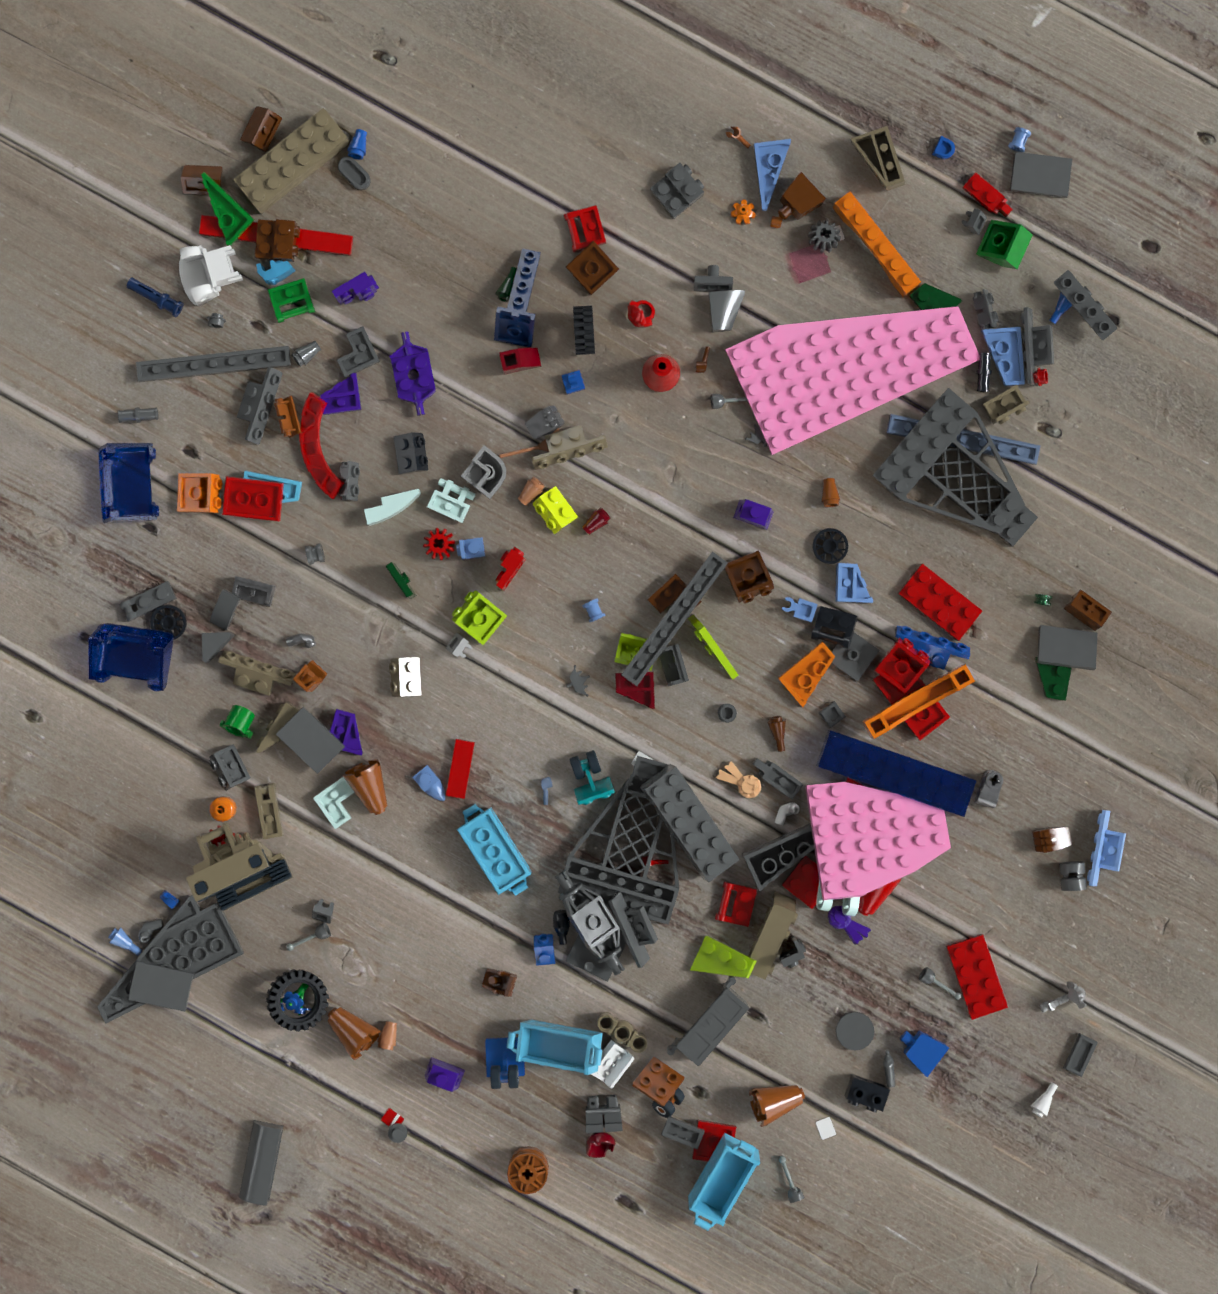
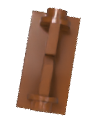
[274,396,301,438]

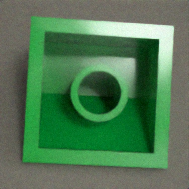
[976,219,1033,269]

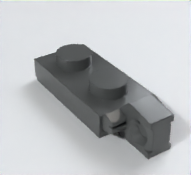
[753,758,804,800]

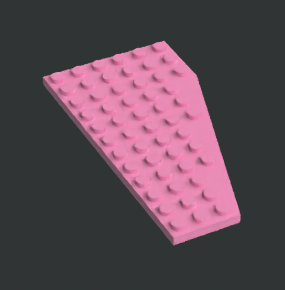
[725,307,980,455]

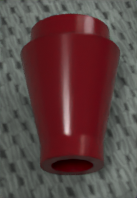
[582,507,611,535]

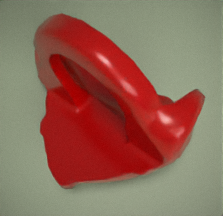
[627,300,655,328]

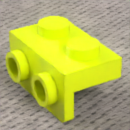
[533,486,578,534]

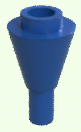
[1049,293,1072,324]

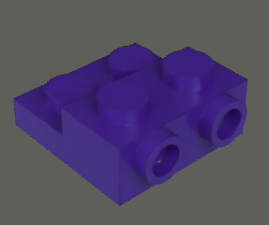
[332,272,379,305]

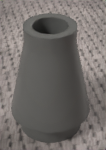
[291,341,321,367]

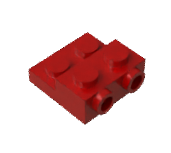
[496,546,526,591]
[875,637,930,694]

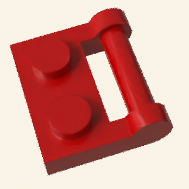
[563,205,606,252]
[715,881,757,927]

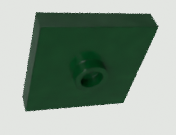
[386,562,417,599]

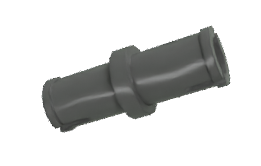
[118,407,159,423]

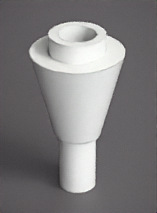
[1030,1082,1058,1118]

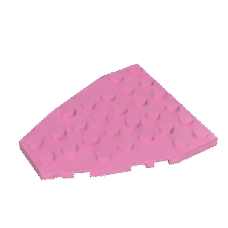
[805,782,951,900]

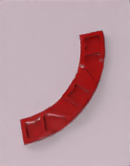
[299,392,344,499]

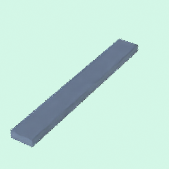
[886,414,1040,465]

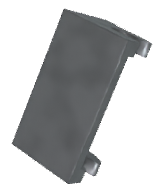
[232,576,276,607]

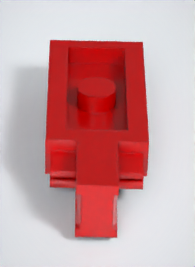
[963,172,1013,217]

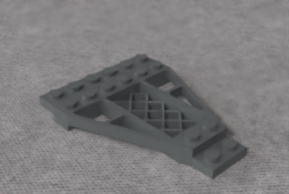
[872,388,1038,547]
[558,755,679,925]

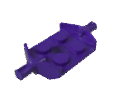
[390,331,436,416]

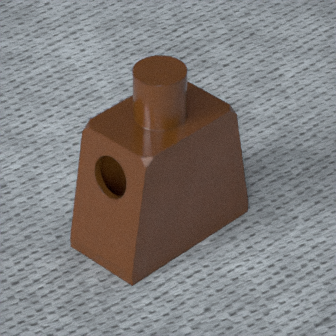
[778,172,826,220]

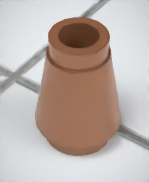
[518,477,545,506]
[377,1021,397,1051]

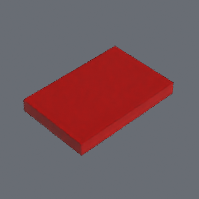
[222,476,284,522]

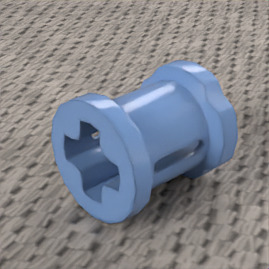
[1008,127,1031,152]
[582,598,606,623]

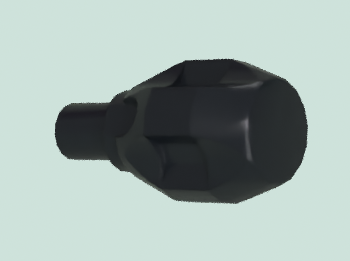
[553,910,570,945]

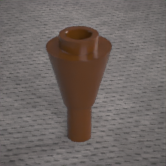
[767,716,786,752]

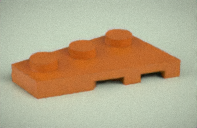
[778,641,835,707]

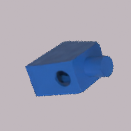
[900,1030,949,1077]

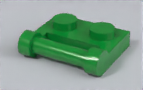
[268,278,315,323]

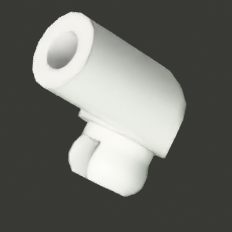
[774,802,800,826]

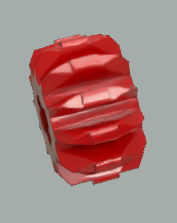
[423,528,456,560]

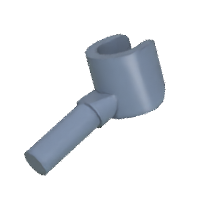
[541,777,553,805]

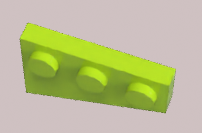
[690,935,757,978]

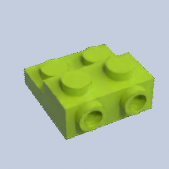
[451,590,507,645]

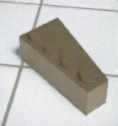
[748,891,798,980]

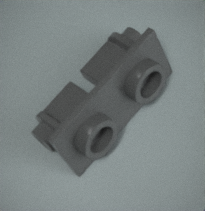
[973,289,999,330]
[339,461,360,501]

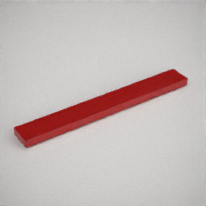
[199,215,354,256]

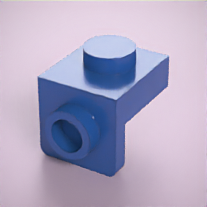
[534,934,555,966]

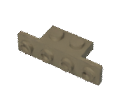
[531,425,608,470]
[218,650,297,696]

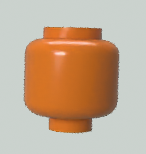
[210,796,237,822]

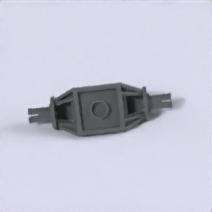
[555,871,625,976]

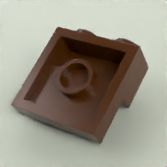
[255,219,300,262]
[724,550,774,603]

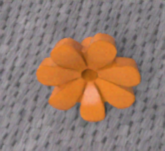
[731,199,756,225]

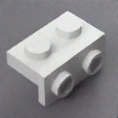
[591,1040,634,1089]

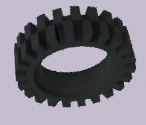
[266,969,329,1032]

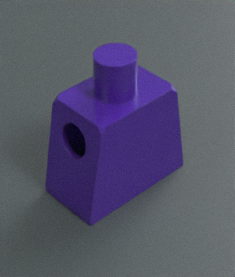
[733,499,774,530]
[424,1057,465,1092]

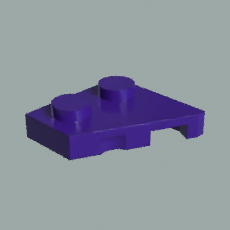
[320,373,362,415]
[330,709,362,756]

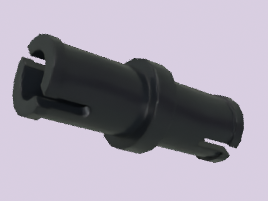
[976,353,992,392]

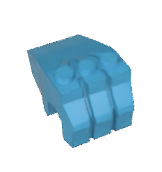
[256,260,296,285]

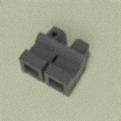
[586,1095,623,1133]

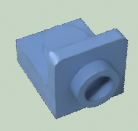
[456,537,486,560]

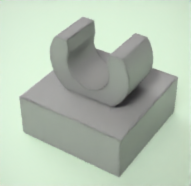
[446,632,472,658]

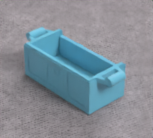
[457,804,532,896]
[506,1019,603,1075]
[688,1133,760,1231]

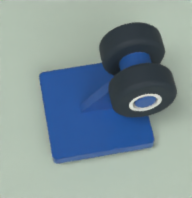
[485,1037,525,1089]

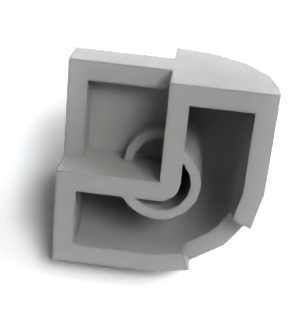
[461,445,506,499]

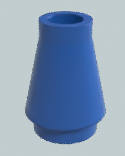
[347,129,367,160]

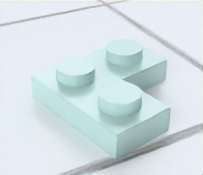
[313,776,354,829]

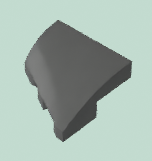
[709,290,745,333]

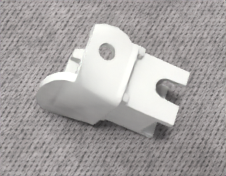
[179,245,243,306]

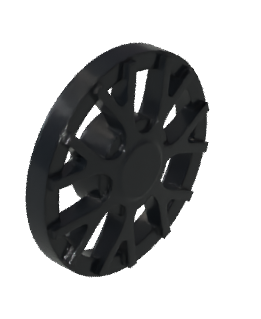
[812,528,848,564]
[150,605,187,641]

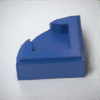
[160,890,180,909]

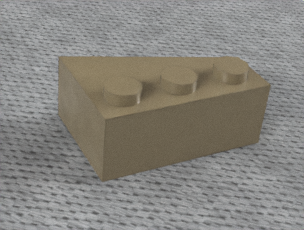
[851,126,905,191]

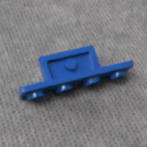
[895,626,970,670]

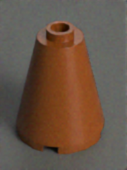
[343,759,388,815]
[327,1007,381,1060]
[749,1085,805,1127]

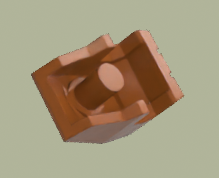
[293,660,327,692]

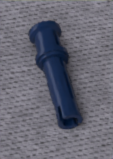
[126,277,184,317]

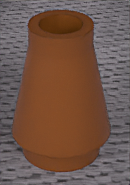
[821,478,840,507]

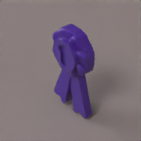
[828,906,871,945]

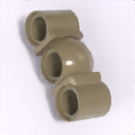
[597,1012,647,1053]

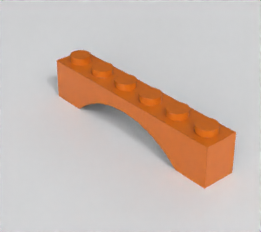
[833,191,921,297]
[862,664,975,739]

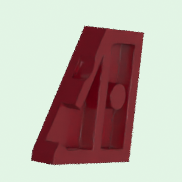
[615,672,655,709]

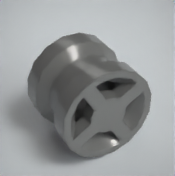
[305,543,325,565]

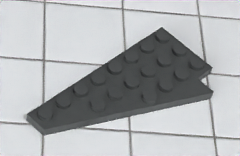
[97,895,244,1024]

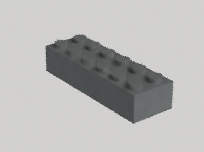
[640,764,740,882]

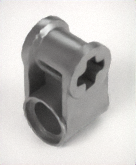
[975,770,1003,809]

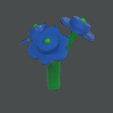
[280,983,311,1015]

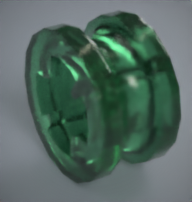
[1034,594,1053,606]

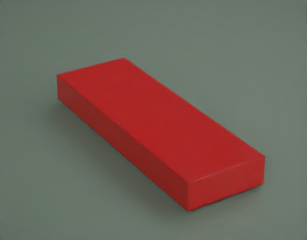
[446,739,475,799]

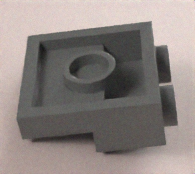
[650,163,704,219]

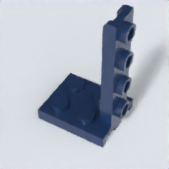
[494,248,541,348]

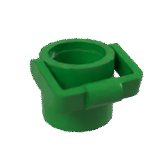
[220,705,255,739]

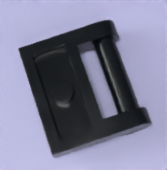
[811,606,858,649]

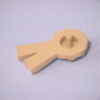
[716,761,761,799]

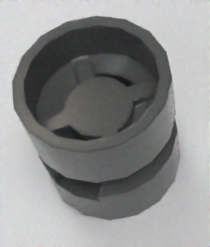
[1059,861,1087,891]

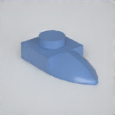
[412,765,445,801]

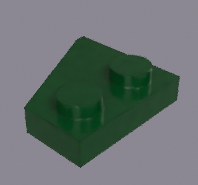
[909,283,962,310]
[1034,657,1072,701]

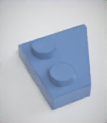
[835,563,873,603]

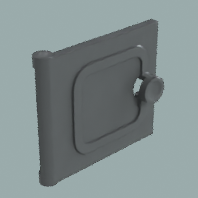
[566,929,626,982]

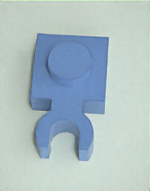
[781,597,818,623]

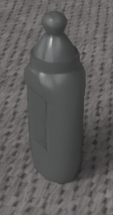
[883,1050,895,1088]

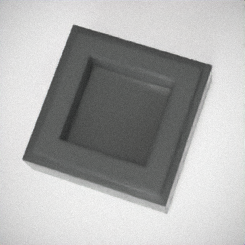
[819,701,846,728]

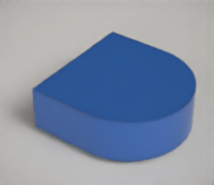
[932,136,955,159]

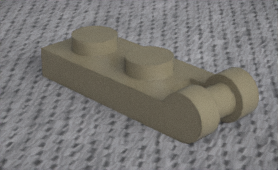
[255,783,284,840]

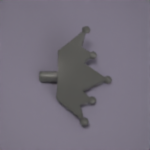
[745,424,767,447]
[566,665,590,697]

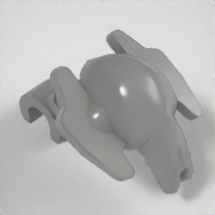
[1040,981,1087,1013]

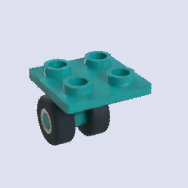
[569,750,615,805]

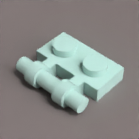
[427,478,476,523]

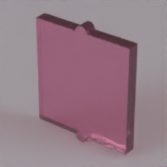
[789,244,831,284]

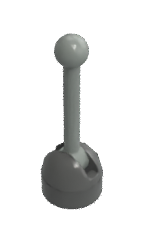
[711,394,747,409]
[286,922,331,951]
[919,967,962,1000]
[778,1156,805,1203]

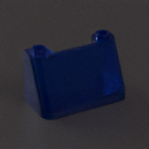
[98,443,159,523]
[88,623,174,691]

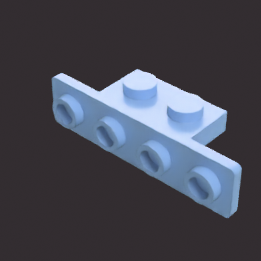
[1087,810,1126,886]

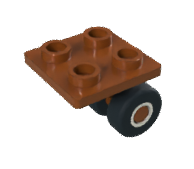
[632,1057,685,1118]

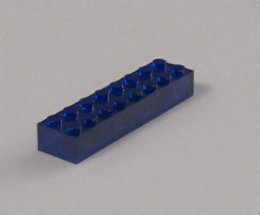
[816,730,977,817]

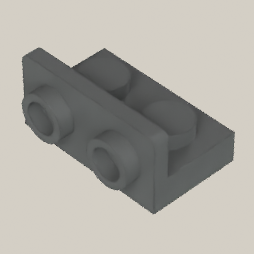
[209,744,251,791]

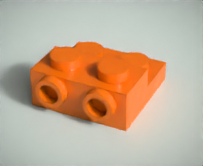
[177,473,223,513]

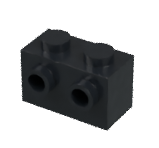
[844,1074,890,1113]

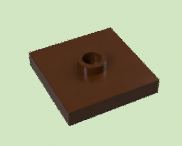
[566,240,619,295]

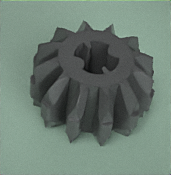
[808,219,841,254]

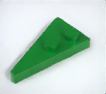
[201,172,255,246]

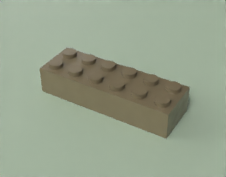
[233,108,350,214]

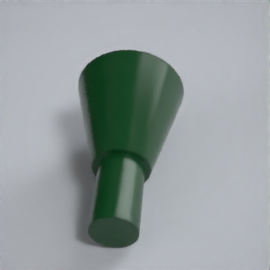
[495,267,517,302]

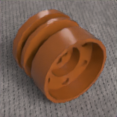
[507,1146,549,1194]

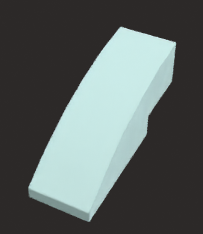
[364,489,421,526]

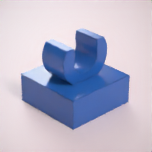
[561,370,585,395]

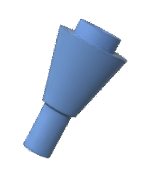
[108,927,142,956]

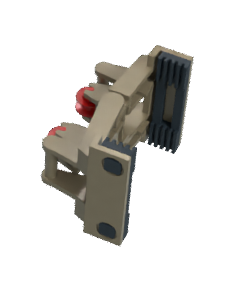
[186,822,293,911]

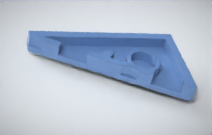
[754,139,791,211]

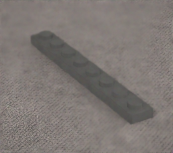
[136,346,291,382]
[621,551,728,687]

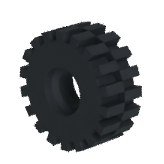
[573,305,595,355]

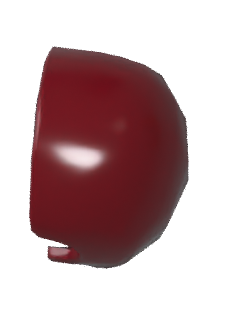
[586,1132,616,1158]

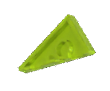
[687,614,739,680]

